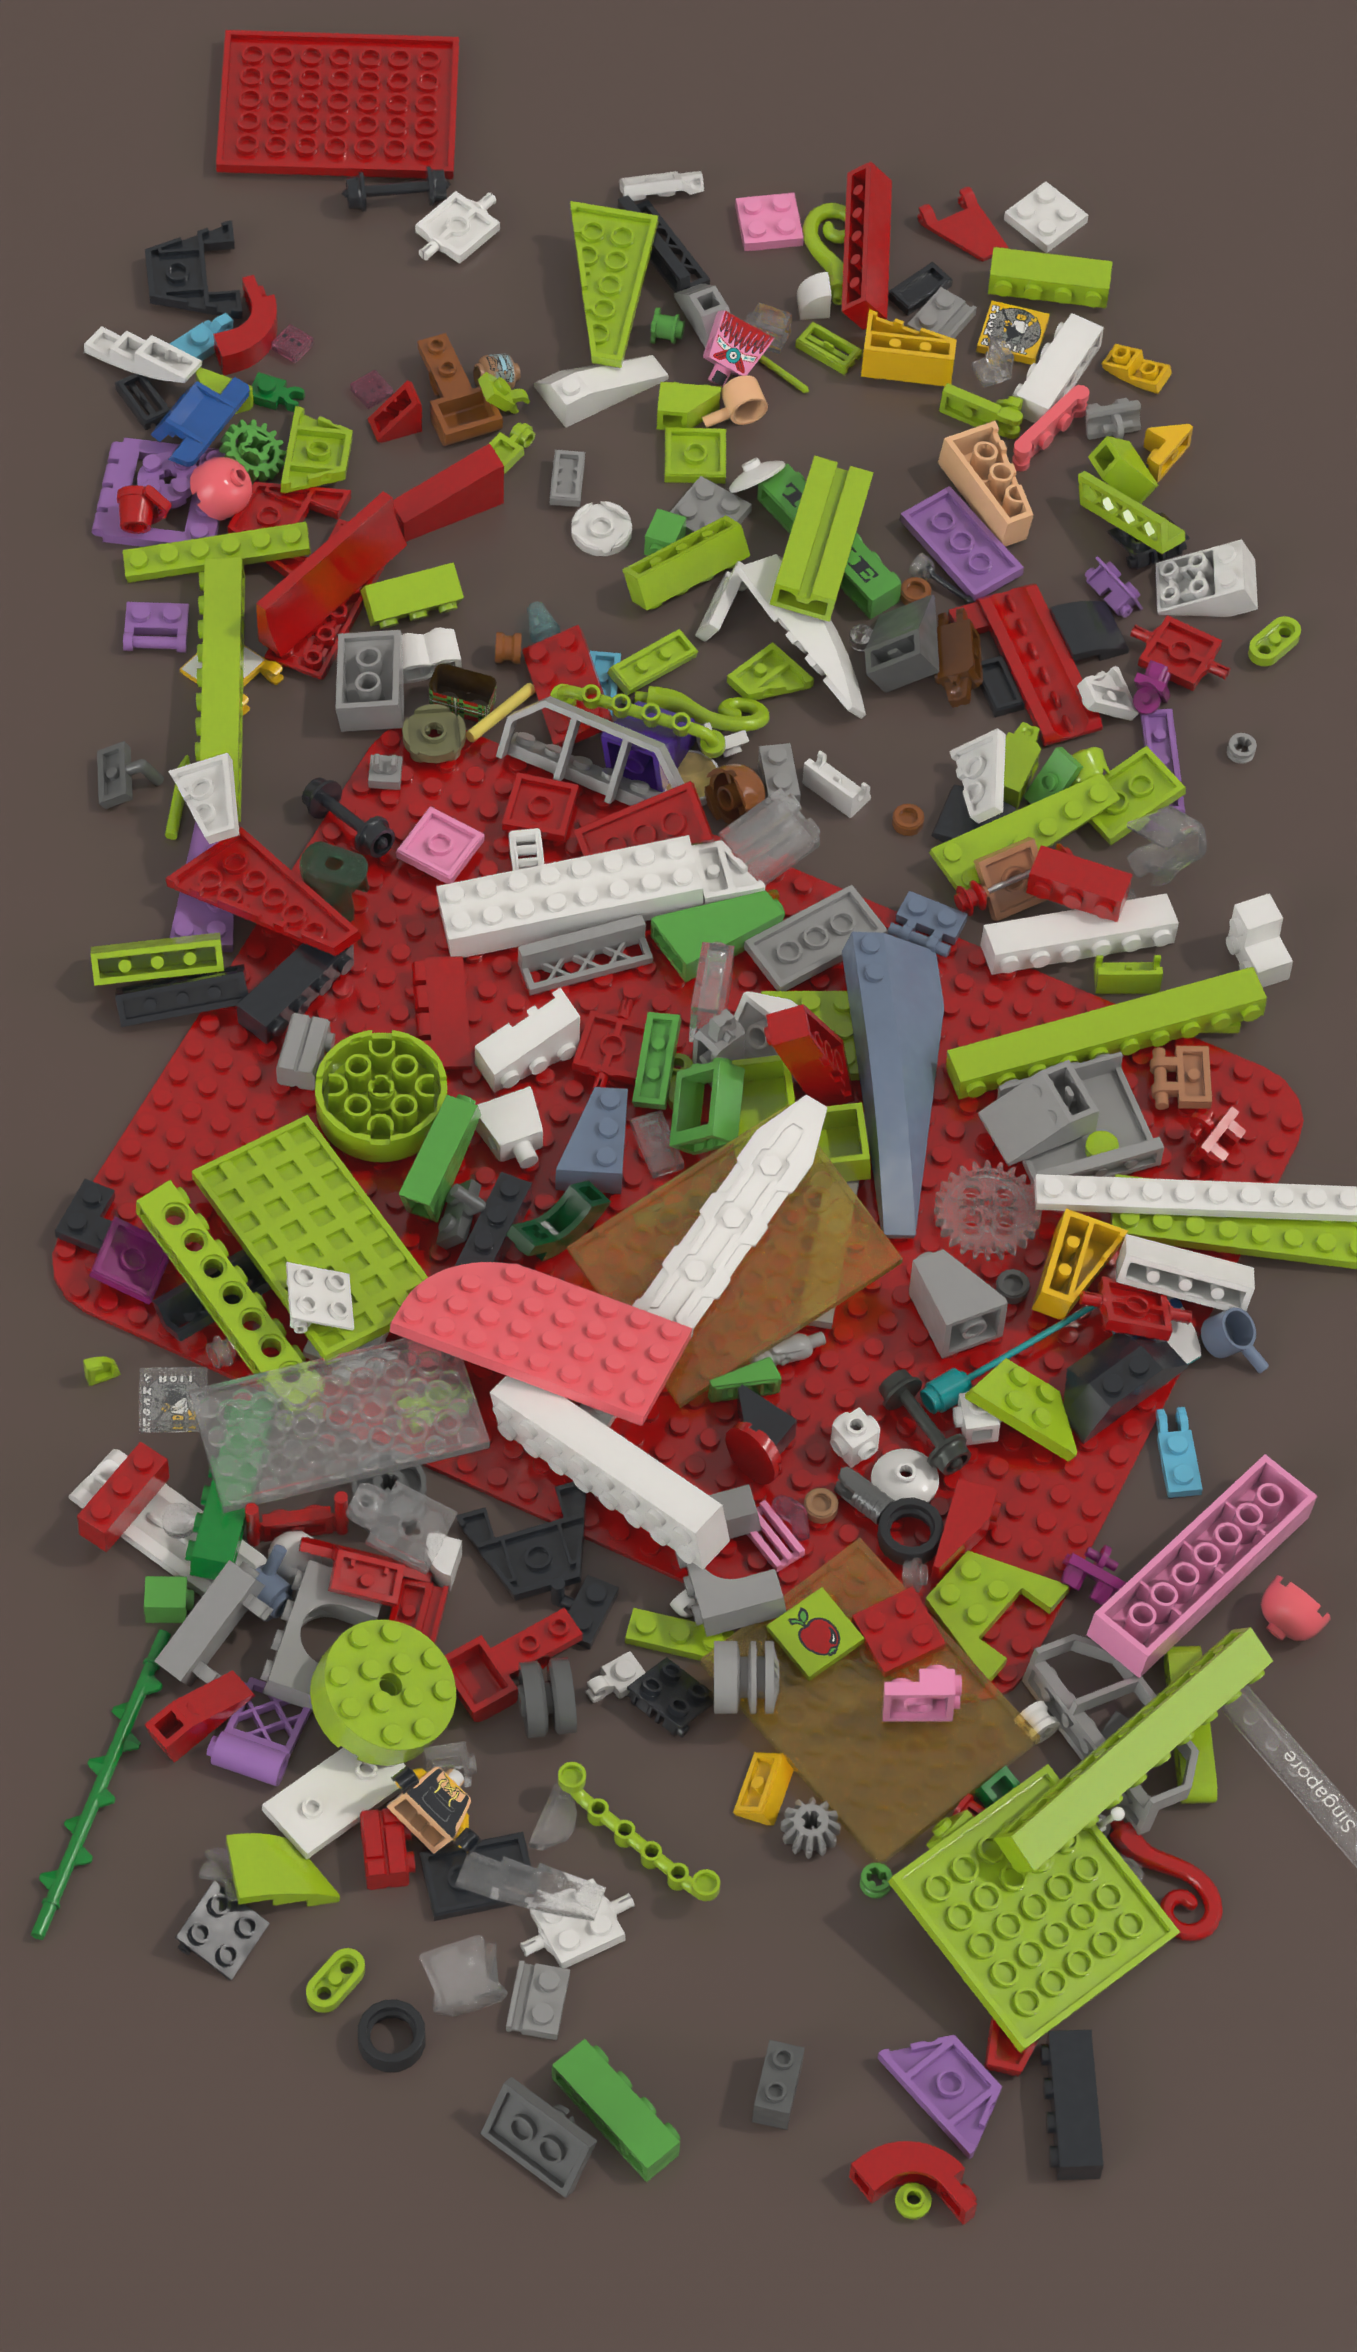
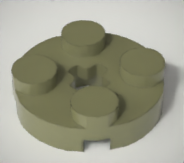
[402,704,466,763]

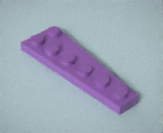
[170,821,234,952]

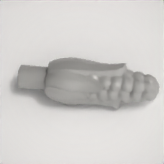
[750,1332,826,1366]

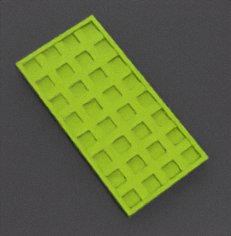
[192,1115,428,1363]

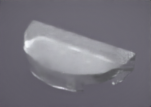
[529,1783,577,1850]

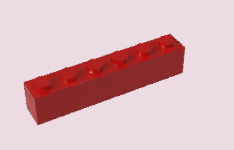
[842,161,892,330]

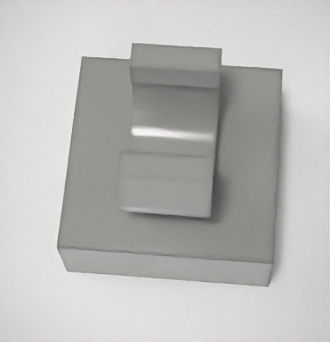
[368,754,403,790]

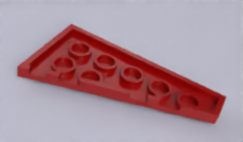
[165,827,361,956]

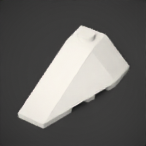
[534,355,669,428]

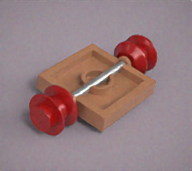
[954,837,1073,921]

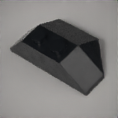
[1063,1333,1188,1444]

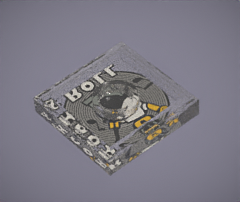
[139,1367,208,1433]

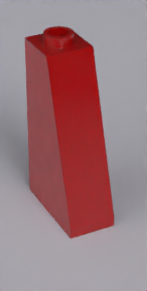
[393,444,504,542]

